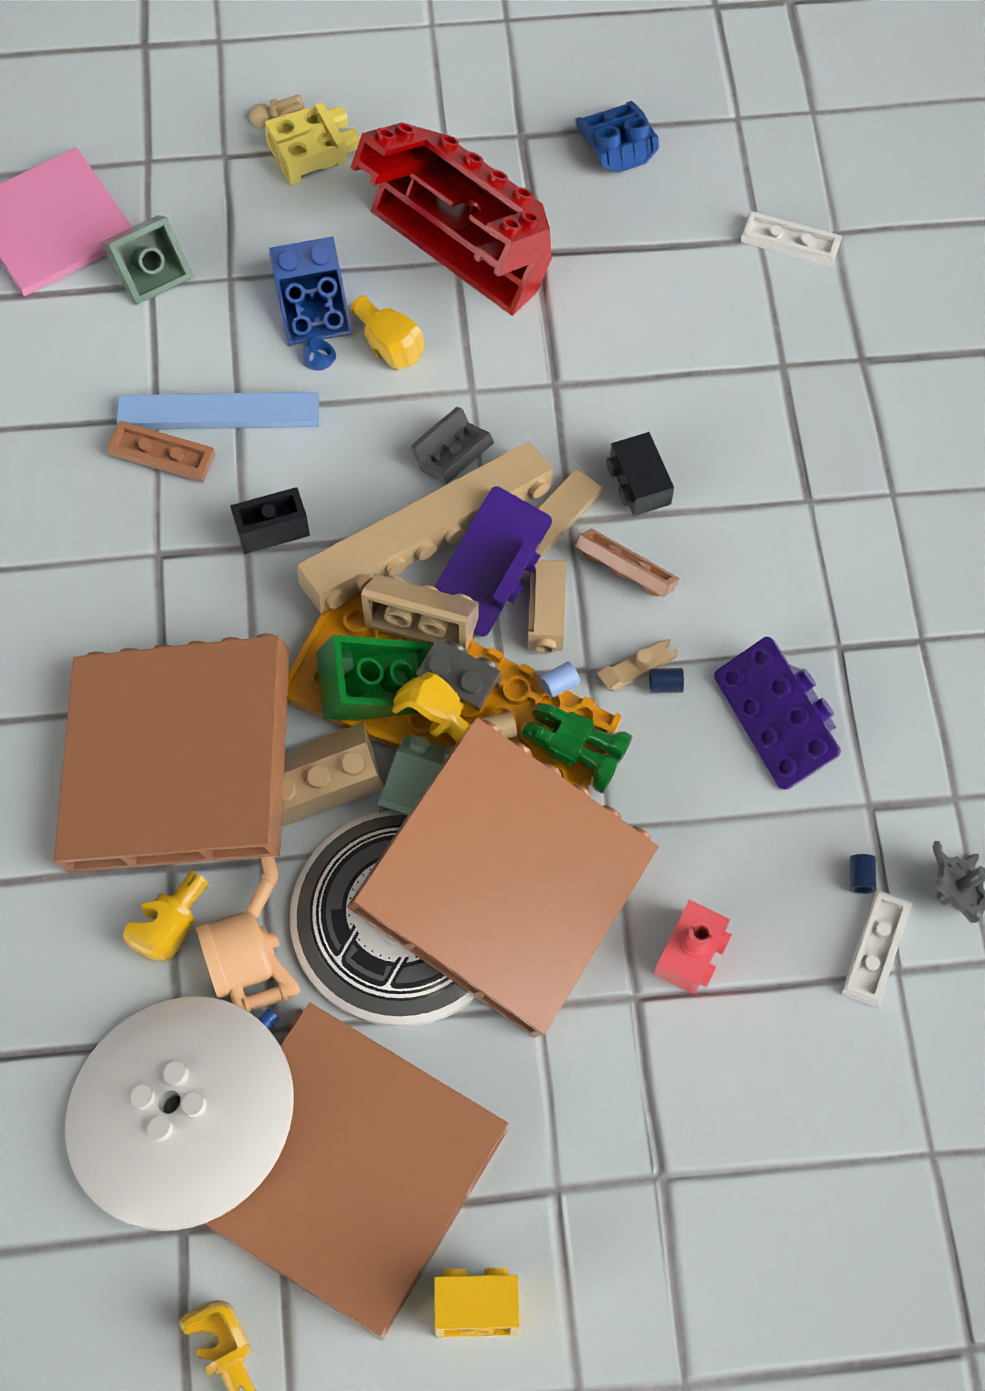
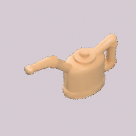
[195,856,300,1013]

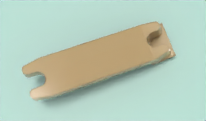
[597,639,678,691]

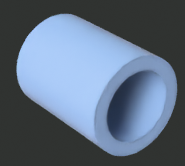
[539,661,580,698]

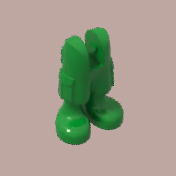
[521,703,633,794]

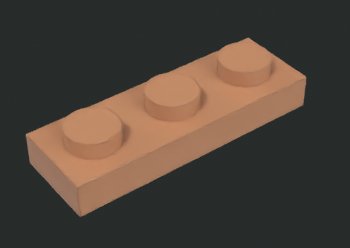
[107,421,216,482]
[574,528,680,597]

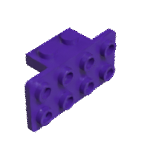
[435,486,552,637]
[714,636,841,790]

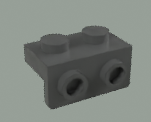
[411,407,494,484]
[416,638,501,712]

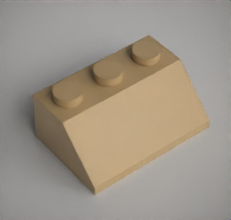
[361,574,478,653]
[282,722,385,826]

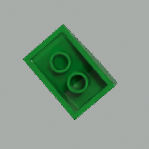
[316,635,432,721]

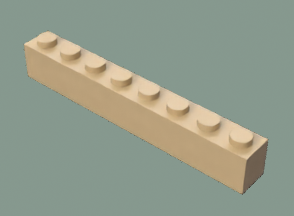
[297,441,553,614]

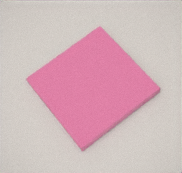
[0,147,132,296]

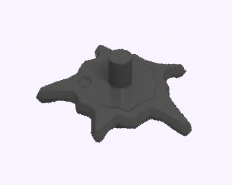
[932,841,985,923]

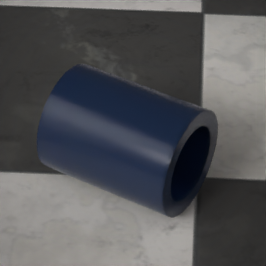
[649,668,684,693]
[850,854,876,894]

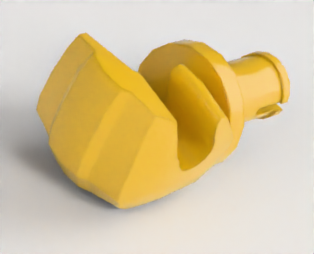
[351,295,424,371]
[392,672,469,742]
[123,870,209,962]
[178,1300,256,1391]

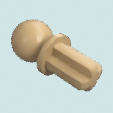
[250,94,305,129]

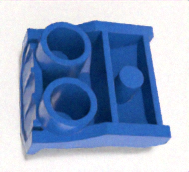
[575,101,659,173]

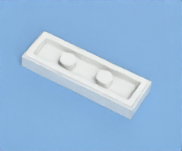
[740,211,842,267]
[841,890,913,1008]

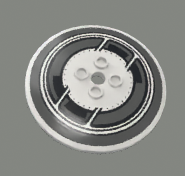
[290,810,476,1027]

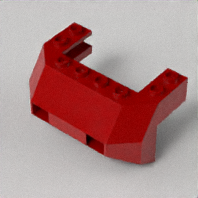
[350,122,552,316]

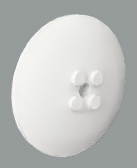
[65,996,294,1231]

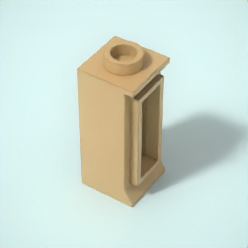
[527,559,566,654]

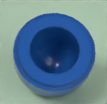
[302,338,336,371]

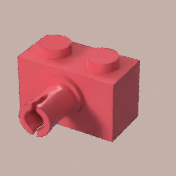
[654,900,732,995]

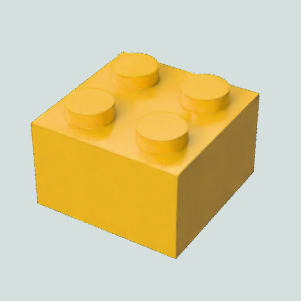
[434,1268,519,1338]

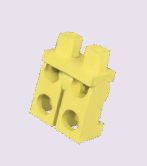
[265,102,360,186]

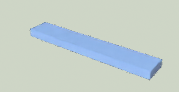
[117,392,319,429]

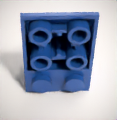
[269,236,353,346]

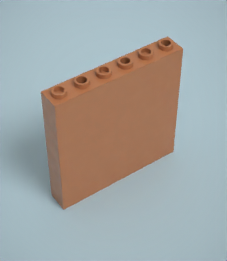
[54,633,290,873]
[347,718,659,1037]
[203,1002,509,1340]

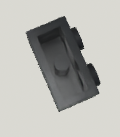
[606,432,675,516]
[230,487,310,554]

